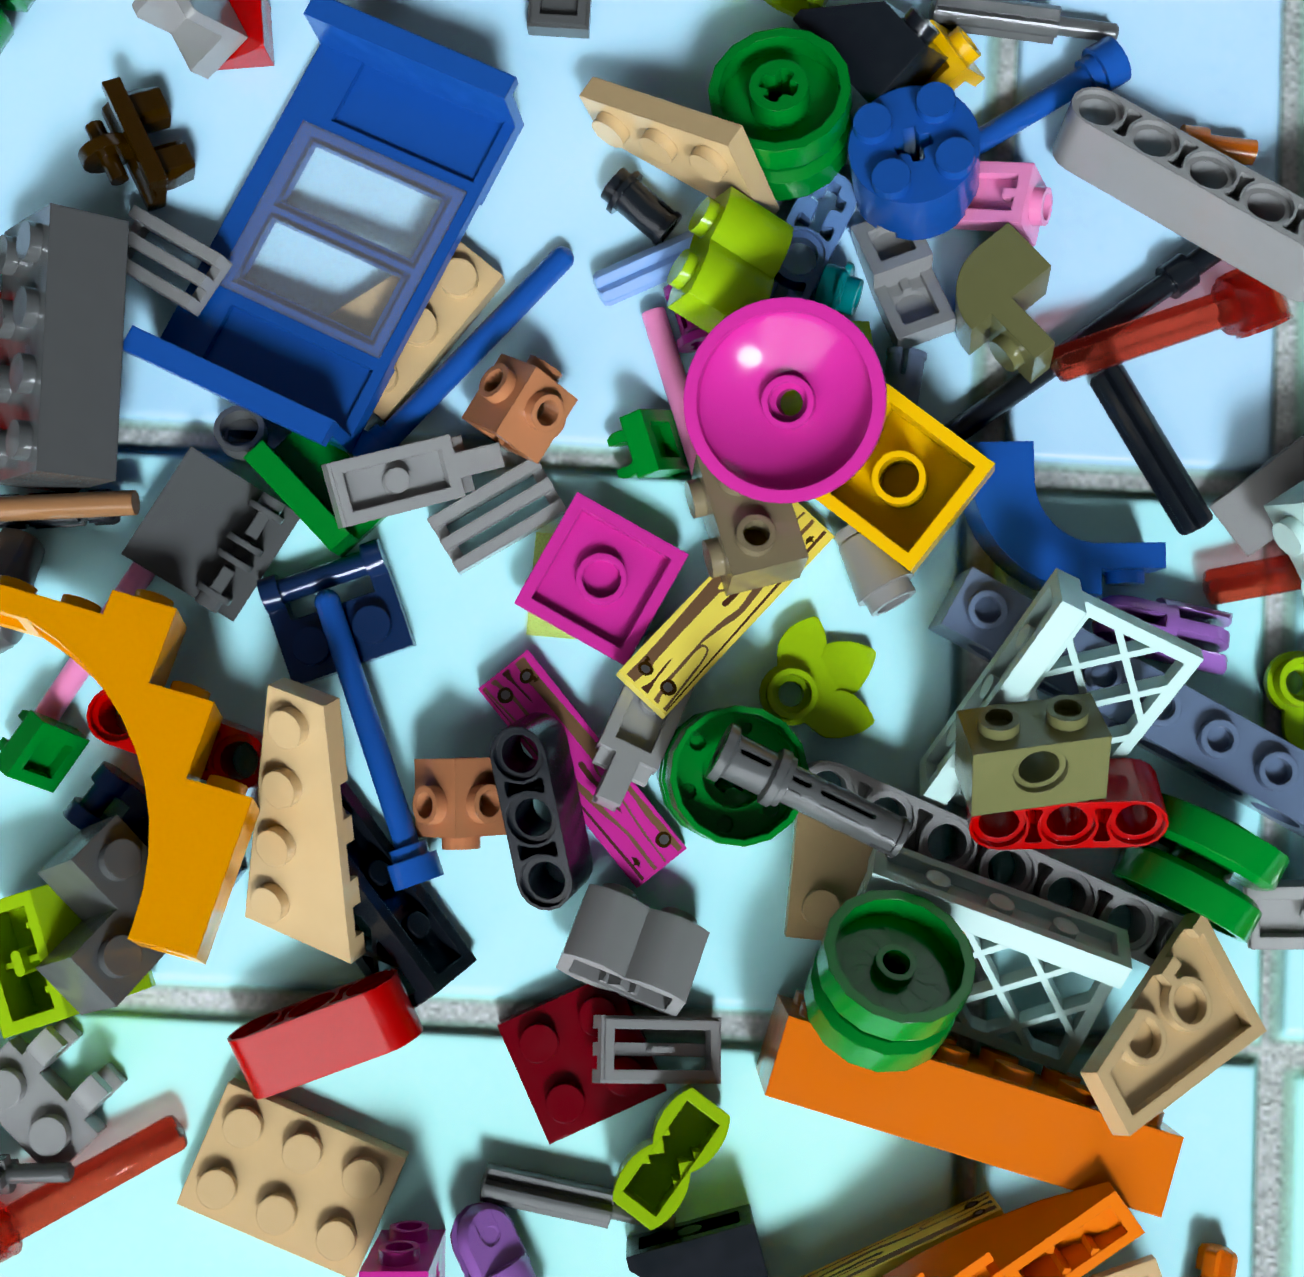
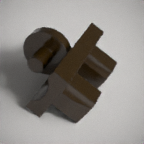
[77,77,196,212]

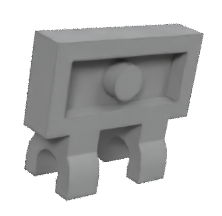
[0,1018,128,1163]

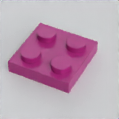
[514,492,689,666]

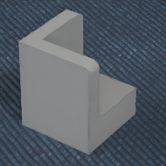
[132,0,248,79]

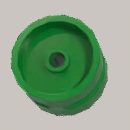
[708,27,852,201]
[1111,793,1290,943]
[804,890,976,1072]

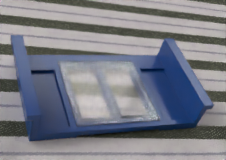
[123,0,524,454]

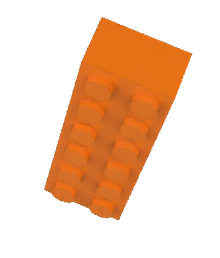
[756,989,1184,1218]

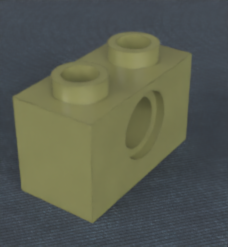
[955,693,1112,817]

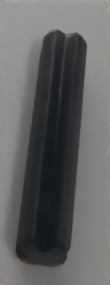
[1090,363,1213,535]

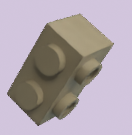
[684,455,809,596]

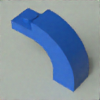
[963,441,1166,597]

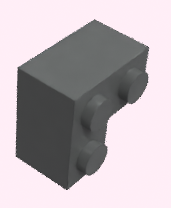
[36,814,165,1015]

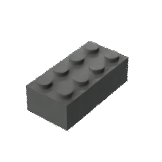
[0,203,129,492]

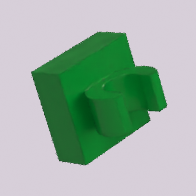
[607,409,689,479]
[0,710,90,793]

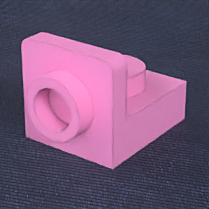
[953,161,1053,246]

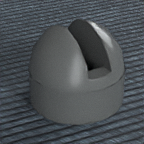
[213,405,269,461]

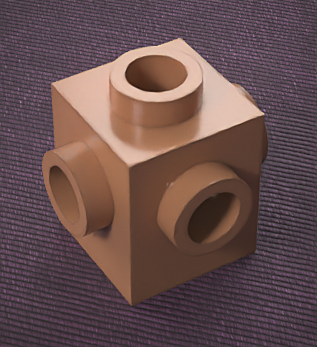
[461,353,578,464]
[412,757,506,850]

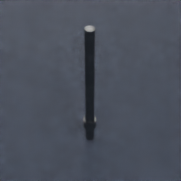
[944,246,1222,441]

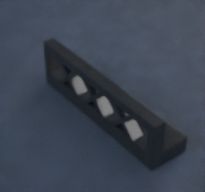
[340,782,477,1008]

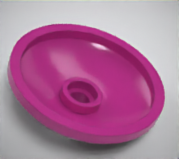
[683,297,887,504]

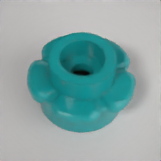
[814,262,864,316]

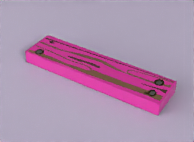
[478,649,687,888]

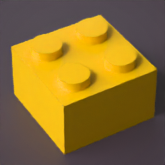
[815,383,995,574]

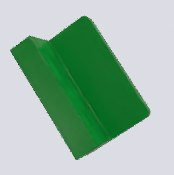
[243,432,386,557]

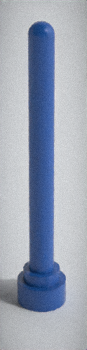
[860,36,1132,214]
[351,246,574,457]
[314,589,444,892]

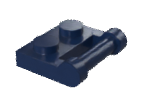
[257,538,417,685]

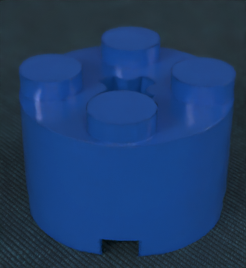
[848,82,980,240]

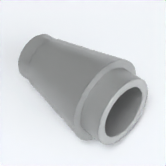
[834,525,916,617]

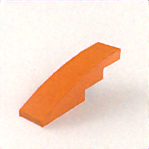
[882,1182,1145,1277]

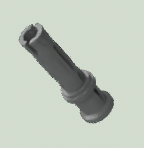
[705,722,912,859]

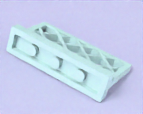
[919,568,1204,809]
[856,847,1132,1074]

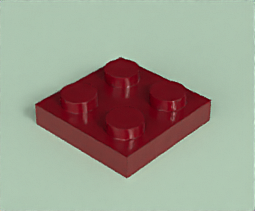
[497,983,667,1145]

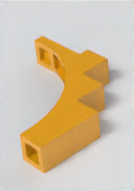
[0,575,260,965]

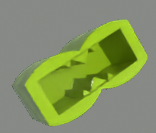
[667,186,794,333]
[612,1084,730,1230]

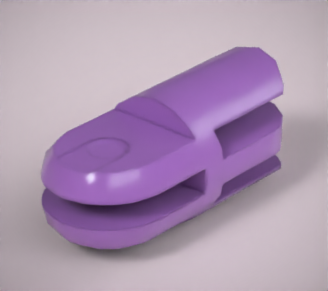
[1091,595,1233,675]
[450,1202,537,1277]

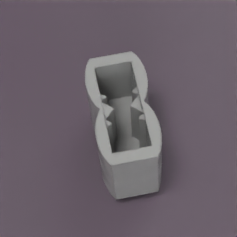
[556,883,710,1016]

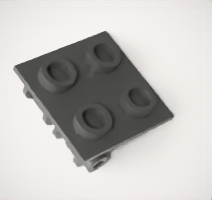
[121,446,300,622]

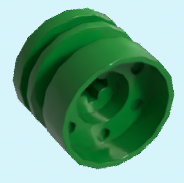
[657,705,809,847]

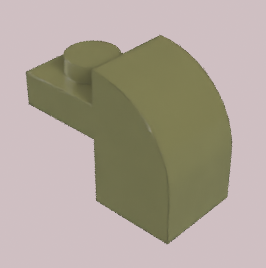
[954,222,1055,384]

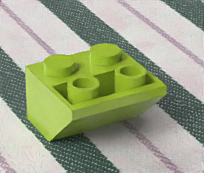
[0,884,156,1039]

